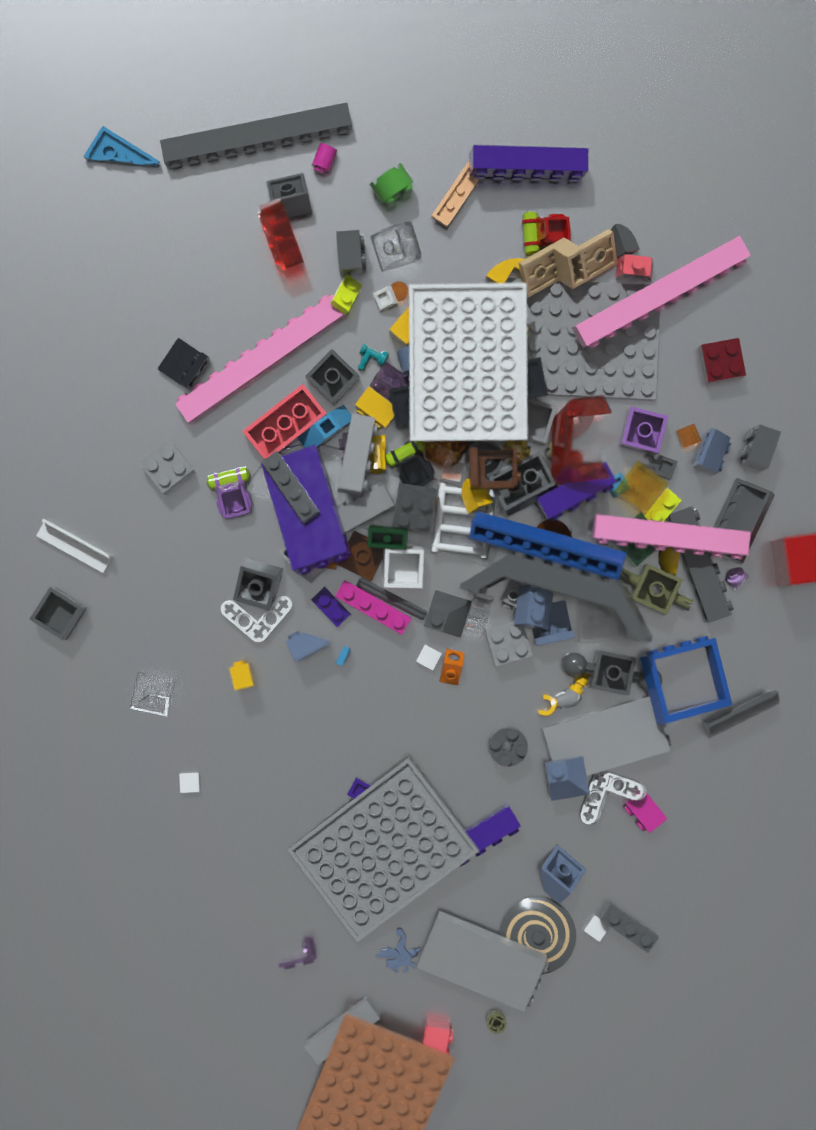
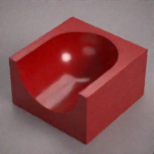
[771,533,816,586]

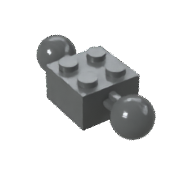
[562,650,663,696]

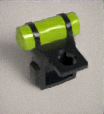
[385,441,435,486]

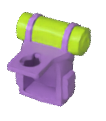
[207,466,252,519]

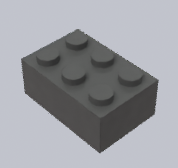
[489,451,559,516]

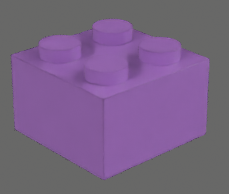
[619,406,668,455]

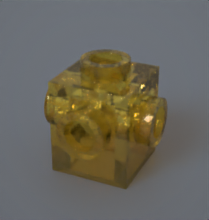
[503,440,531,464]

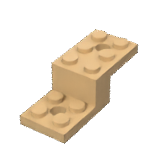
[518,229,618,298]

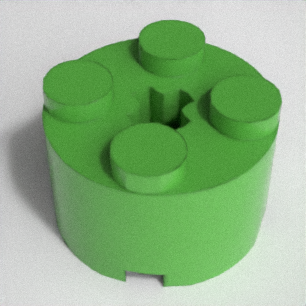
[369,163,414,205]

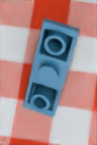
[298,404,352,448]

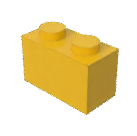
[355,386,394,429]
[229,660,256,690]

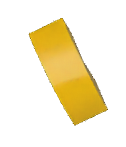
[486,258,524,283]

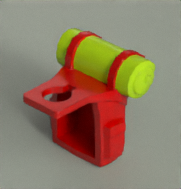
[522,211,571,255]

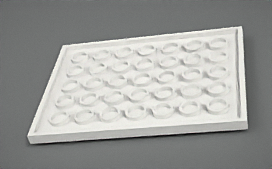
[409,283,527,441]

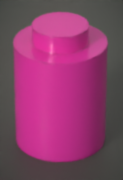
[312,143,338,174]

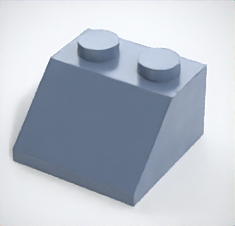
[693,428,732,475]
[514,585,553,631]

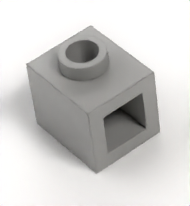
[500,579,524,610]

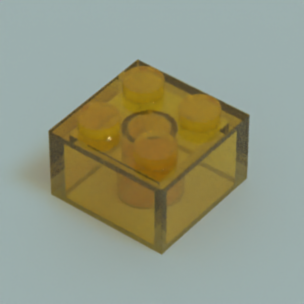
[613,460,669,515]

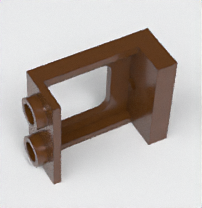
[469,447,521,490]

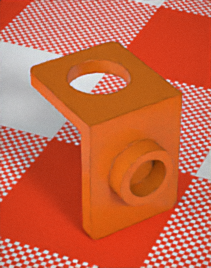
[439,649,465,685]

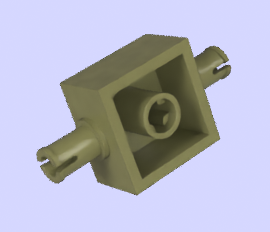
[619,564,693,615]

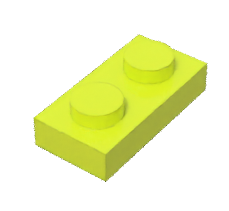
[330,274,362,315]
[642,488,682,522]

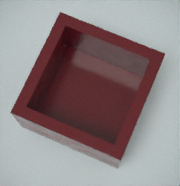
[698,338,746,385]

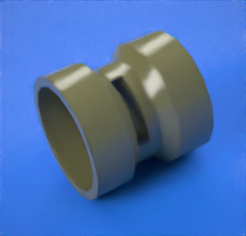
[487,1011,506,1034]

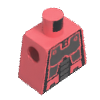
[615,254,654,282]

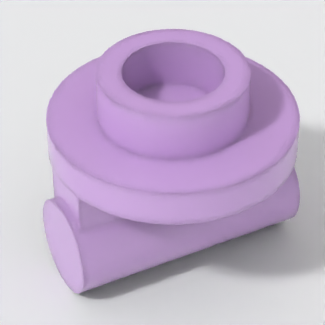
[727,567,749,590]

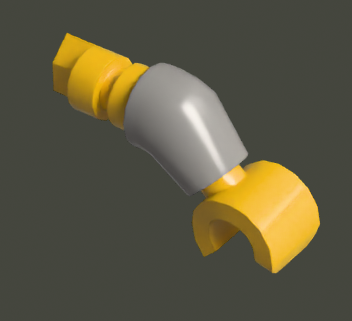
[537,673,591,717]

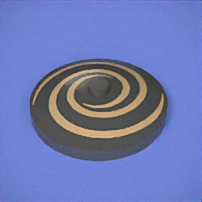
[499,896,576,975]

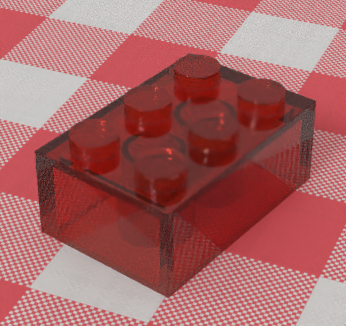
[257,198,304,270]

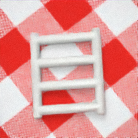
[431,483,496,559]

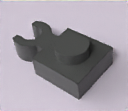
[641,453,678,480]

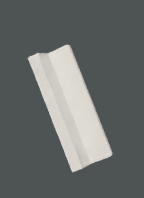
[36,519,113,573]

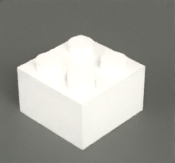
[382,546,424,588]

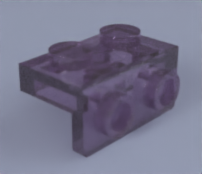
[370,362,410,402]

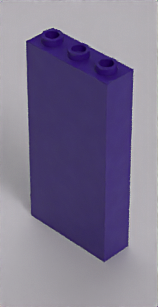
[261,445,352,575]

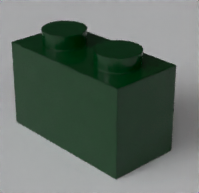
[367,525,408,550]

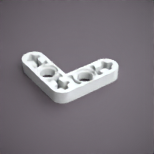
[221,596,292,642]
[580,771,646,825]

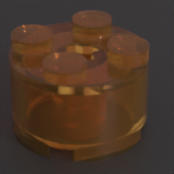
[425,440,469,469]

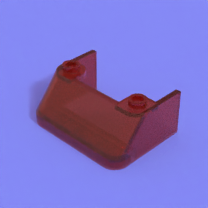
[551,395,611,483]

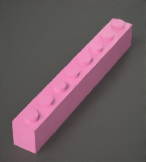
[592,514,750,559]

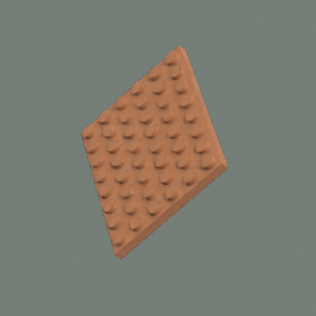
[297,1013,455,1130]

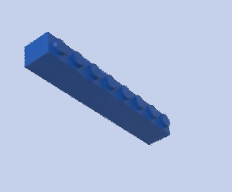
[469,511,627,580]

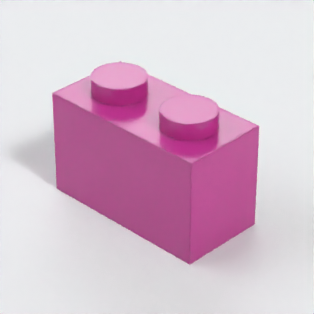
[624,790,668,833]

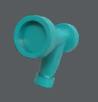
[357,343,389,371]

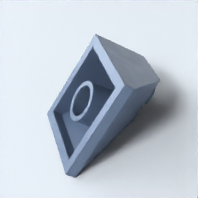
[286,631,331,662]
[545,756,589,801]
[540,845,586,904]

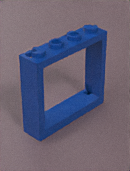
[640,636,733,725]

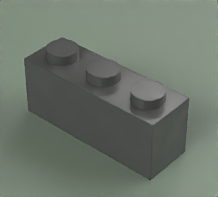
[599,901,659,953]

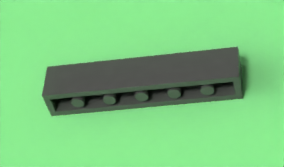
[669,506,734,623]

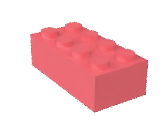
[242,384,326,460]

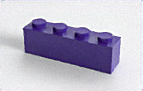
[536,462,617,521]
[460,805,521,867]

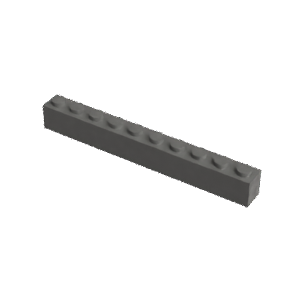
[160,102,352,168]

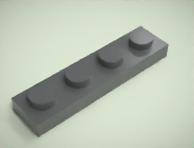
[262,451,321,524]

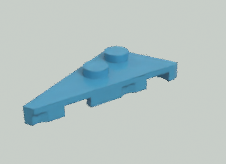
[83,126,160,166]

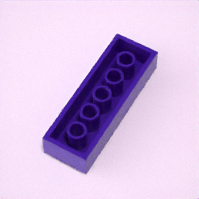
[469,145,589,182]

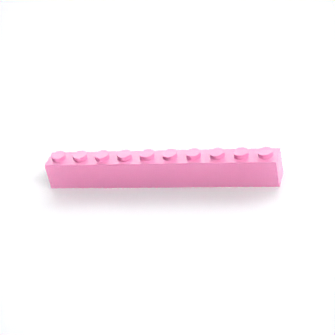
[572,236,751,348]
[175,294,346,424]

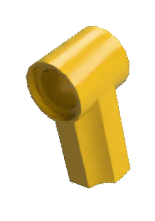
[369,435,386,474]

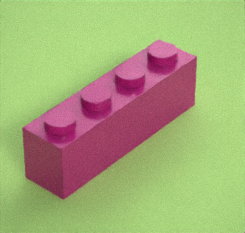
[335,580,411,635]

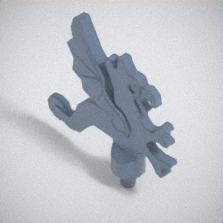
[376,929,421,973]

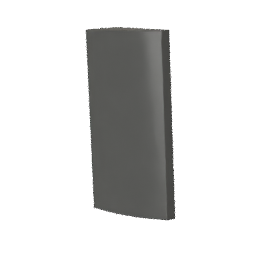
[714,478,775,564]
[703,690,780,738]

